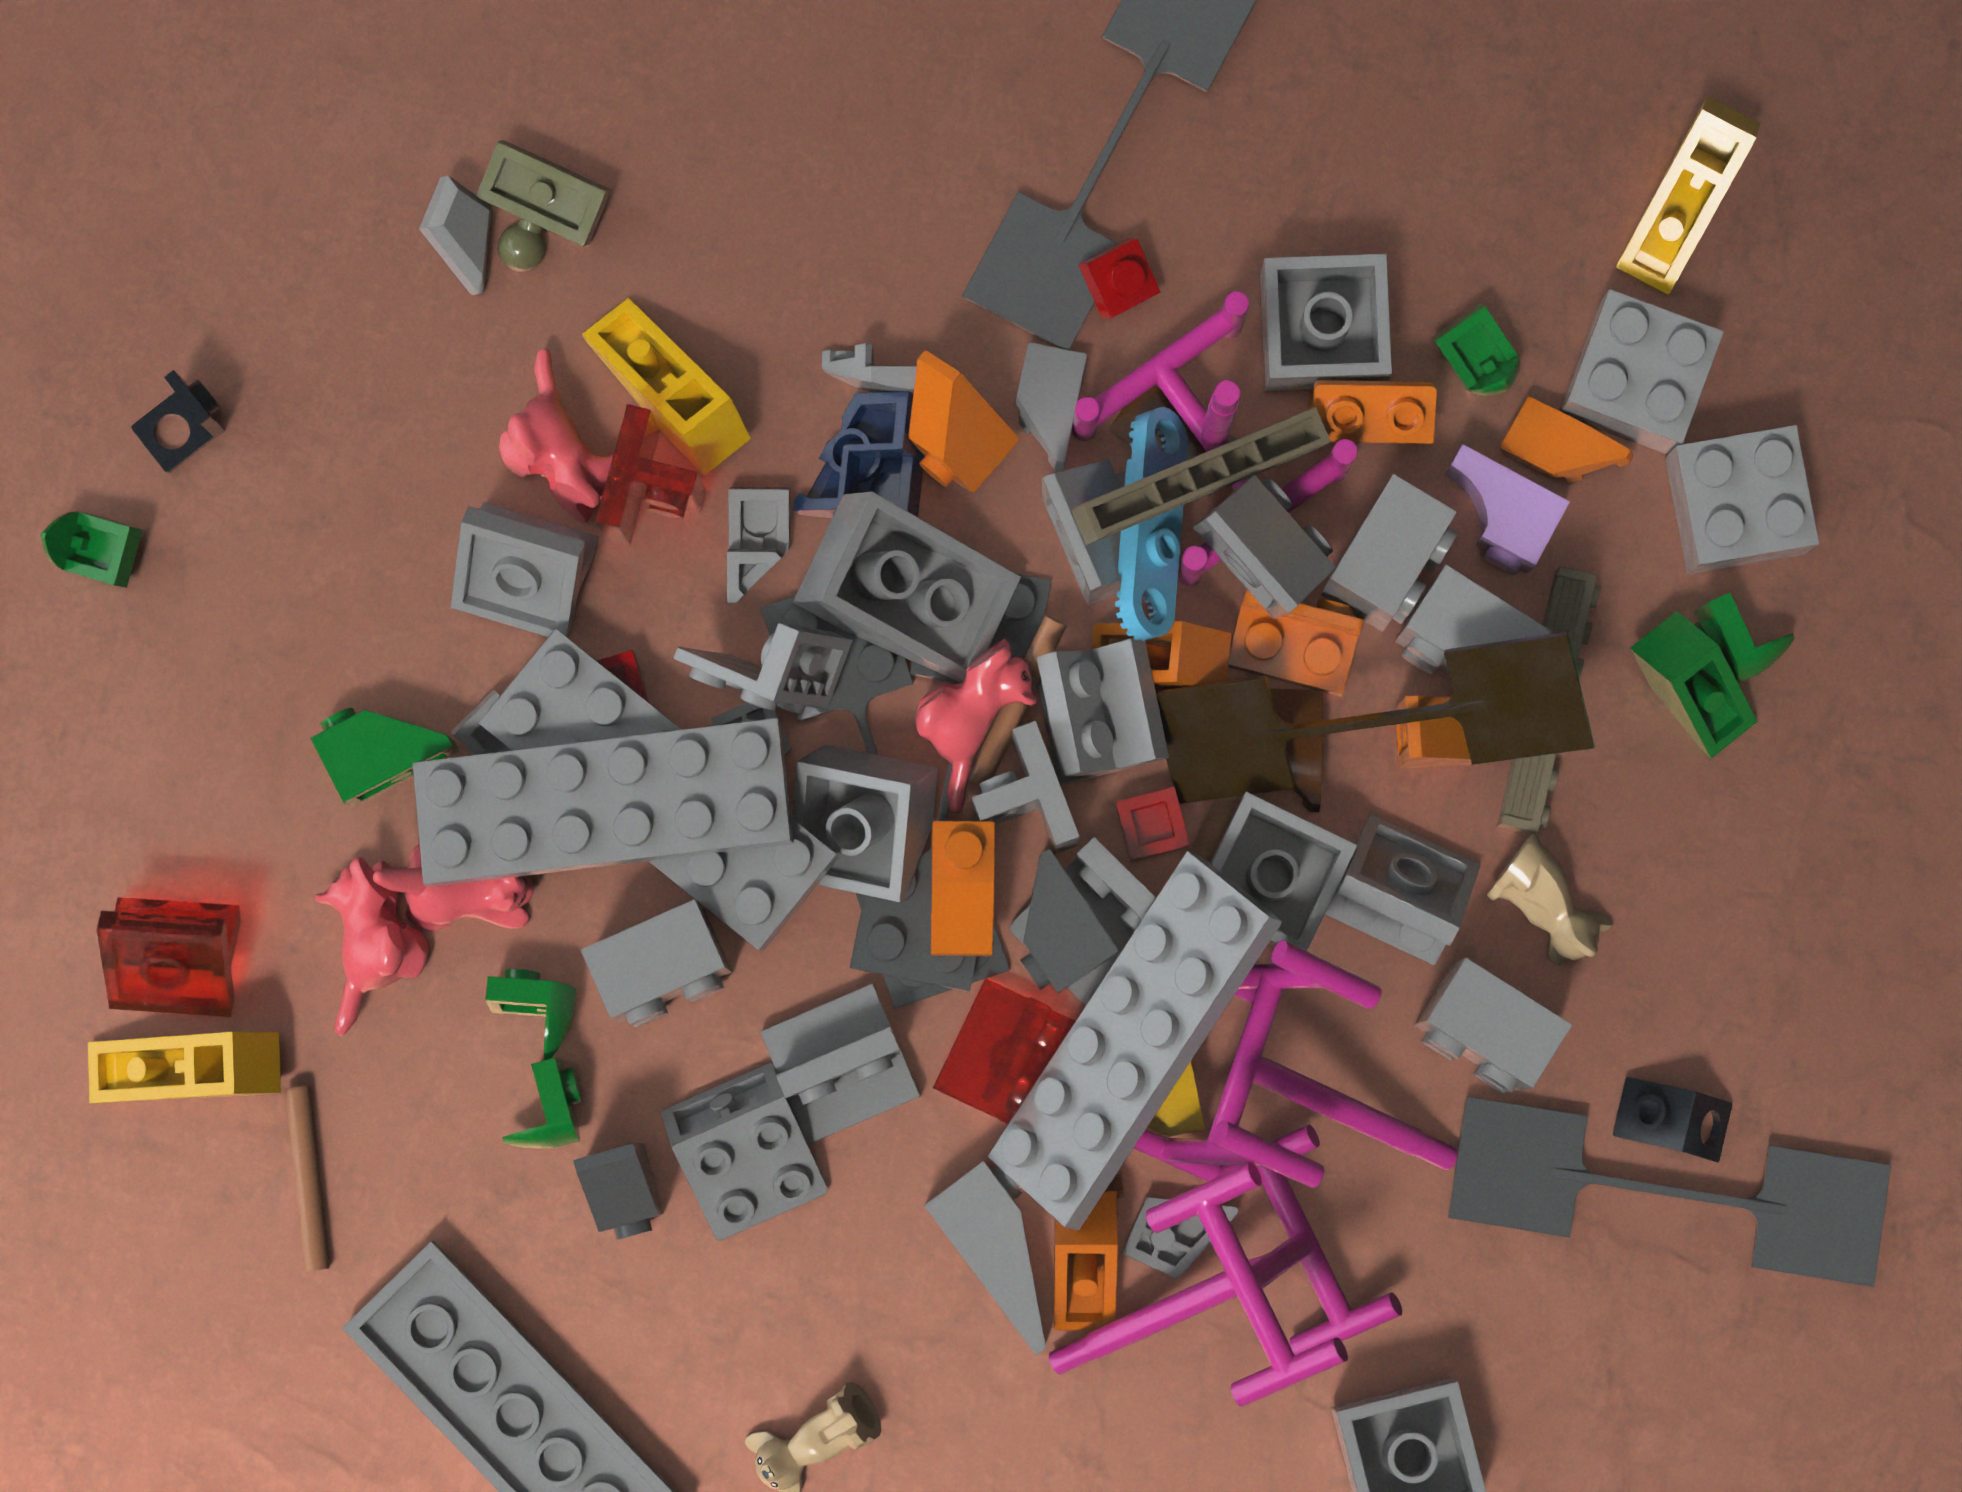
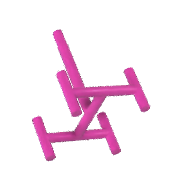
[1073,291,1358,586]
[1133,940,1458,1188]
[1049,1124,1402,1407]

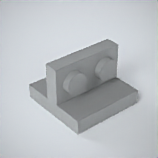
[450,502,598,638]
[1037,638,1169,785]
[972,721,1080,854]
[1325,813,1481,966]
[760,984,920,1145]

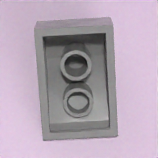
[793,492,1021,683]

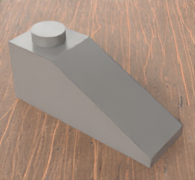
[925,1161,1046,1355]

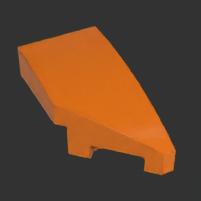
[1499,396,1634,484]

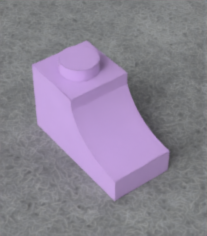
[1445,444,1570,575]

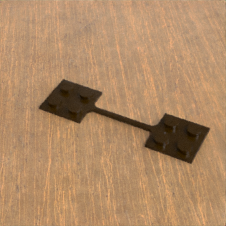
[1156,632,1595,804]

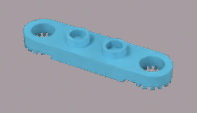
[1115,407,1188,641]

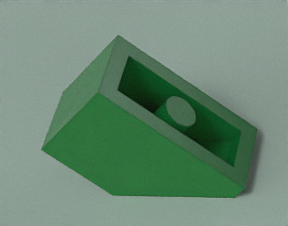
[1630,611,1758,759]
[310,708,460,808]

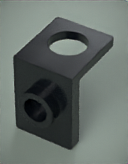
[131,370,225,474]
[1613,1077,1732,1162]

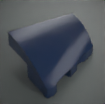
[794,391,924,518]

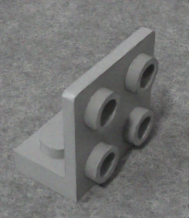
[673,622,853,714]
[1010,837,1156,1006]
[660,1062,828,1240]

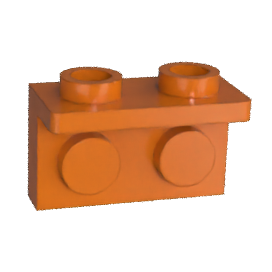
[1308,380,1437,444]
[1228,590,1364,697]

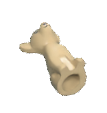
[1487,833,1613,965]
[744,1382,882,1492]

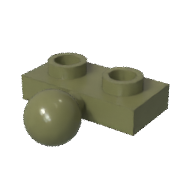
[476,140,611,272]

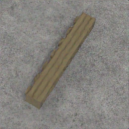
[1072,407,1331,545]
[1497,566,1601,835]

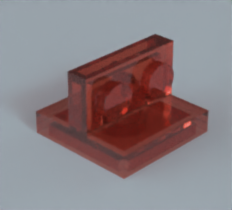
[596,404,706,546]
[96,897,241,1017]
[933,978,1076,1124]

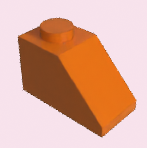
[908,350,1020,494]
[1091,621,1232,691]
[1394,696,1472,770]
[931,821,995,956]
[1054,1191,1118,1331]

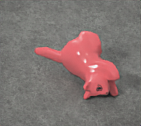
[499,348,624,523]
[916,638,1037,814]
[373,844,534,931]
[315,857,429,1036]

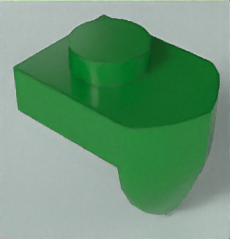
[1431,303,1521,396]
[40,511,143,588]
[1695,593,1795,683]
[485,969,576,1060]
[502,1058,583,1149]

